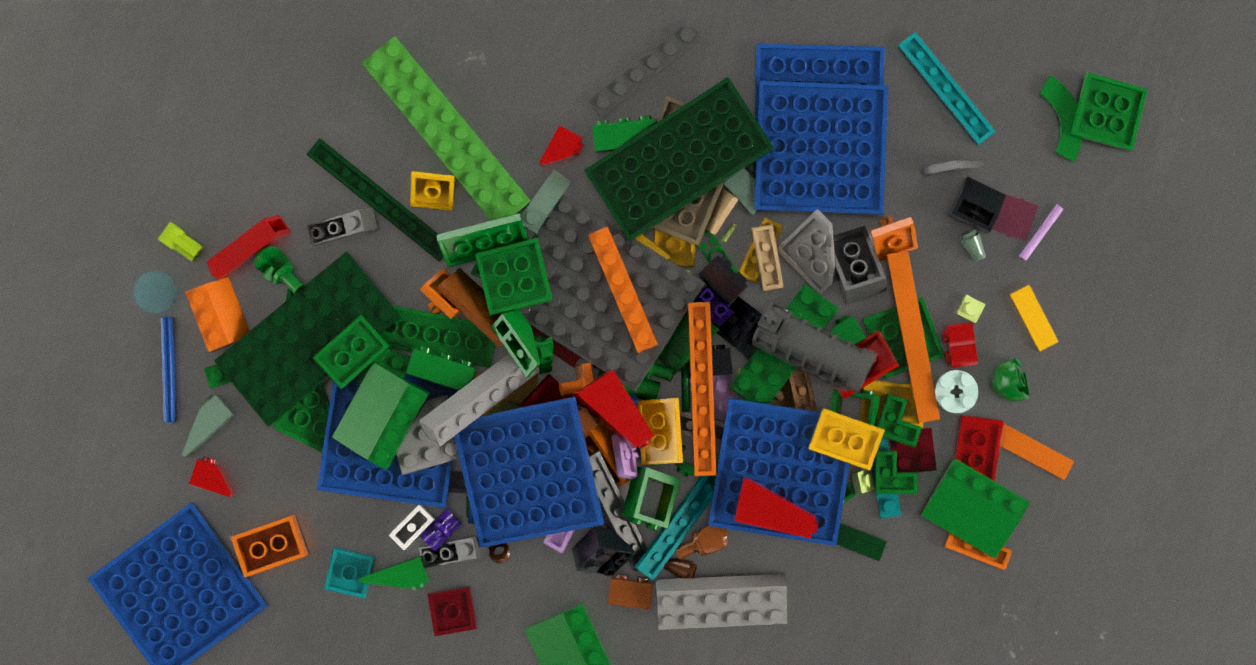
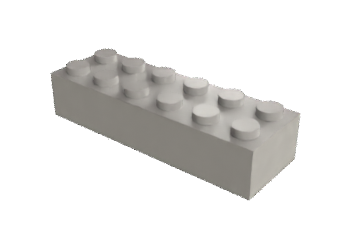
[656,573,787,630]

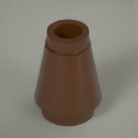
[664,558,697,578]

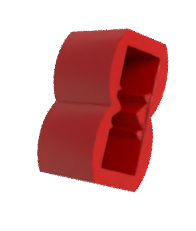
[942,322,978,368]

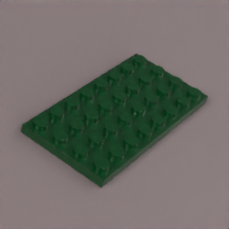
[584,77,775,242]
[214,251,402,427]

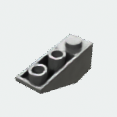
[307,208,378,246]
[419,535,490,569]

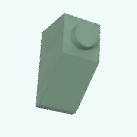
[723,167,756,216]

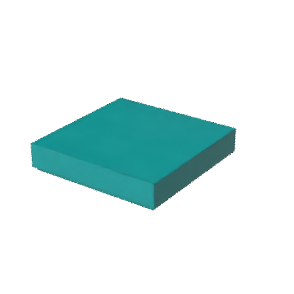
[323,547,376,599]

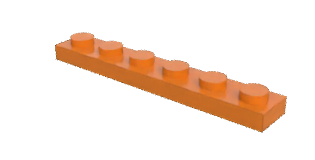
[588,226,658,353]

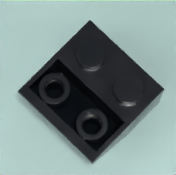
[949,176,1006,233]
[698,255,748,305]
[717,296,762,360]
[572,526,635,576]

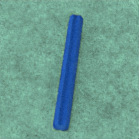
[161,317,176,423]

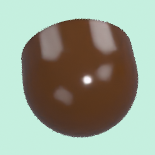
[489,543,511,564]

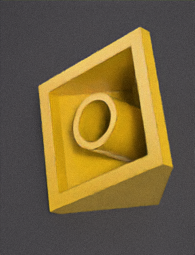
[410,171,456,211]

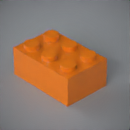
[230,514,309,578]

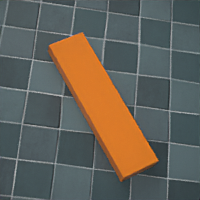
[1000,424,1075,480]

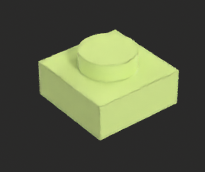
[956,295,986,324]
[851,469,874,494]

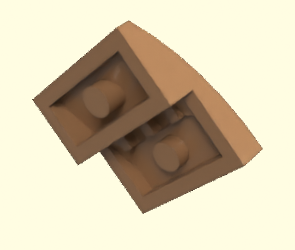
[771,370,817,411]

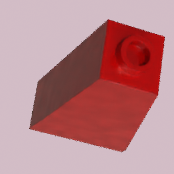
[206,215,291,280]
[573,370,654,449]
[734,476,819,539]

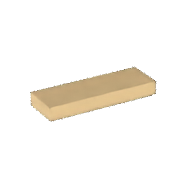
[751,224,784,291]

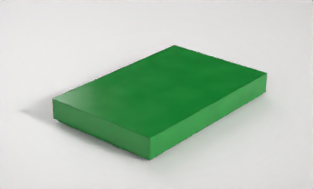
[312,315,390,390]

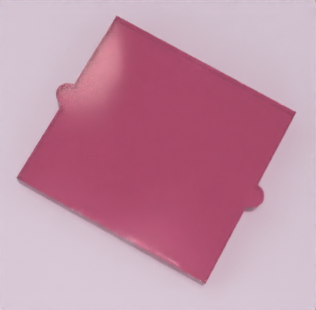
[993,194,1038,241]

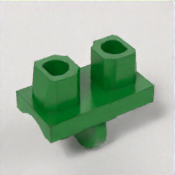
[534,336,553,374]

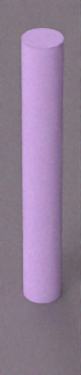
[1019,204,1063,261]

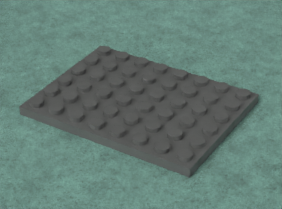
[515,194,706,392]

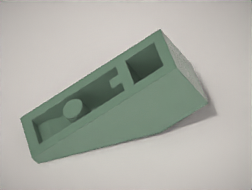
[521,170,572,234]
[182,395,235,457]

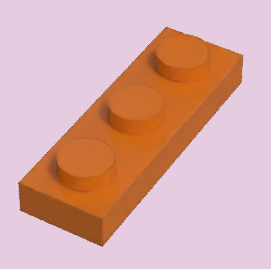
[944,533,1013,570]

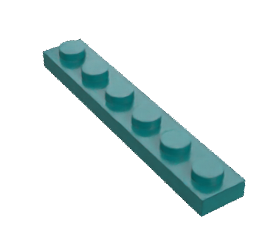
[898,32,996,145]
[635,467,717,580]

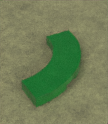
[1039,75,1082,163]

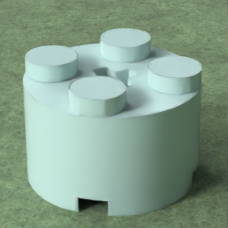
[934,370,978,413]

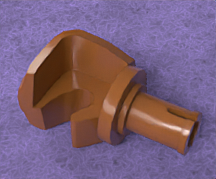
[676,525,729,560]

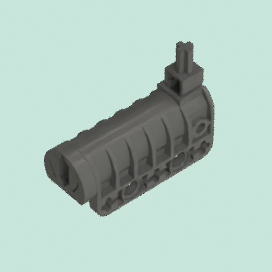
[752,302,877,393]

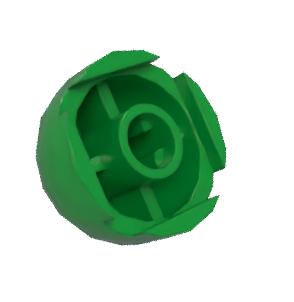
[992,358,1030,402]

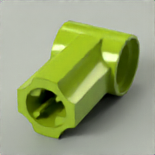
[158,222,203,262]

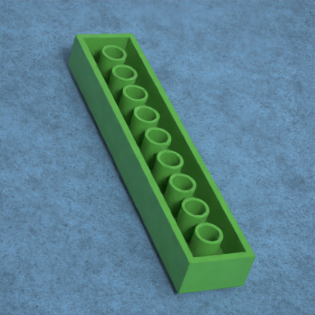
[362,36,531,221]

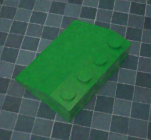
[332,362,430,470]
[920,459,1031,559]
[524,602,611,665]

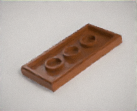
[437,268,503,347]

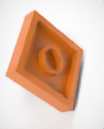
[871,216,918,261]
[420,268,460,319]
[559,363,594,407]

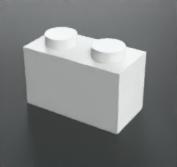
[389,504,436,550]

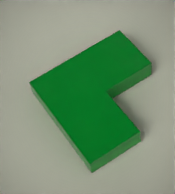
[877,394,922,448]
[874,450,918,494]

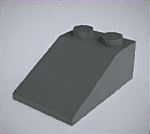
[833,226,887,303]

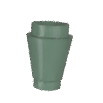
[960,228,986,262]

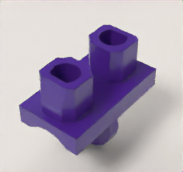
[694,285,735,328]
[419,508,462,551]

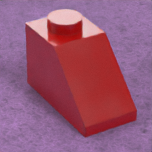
[539,125,584,166]
[189,456,234,497]

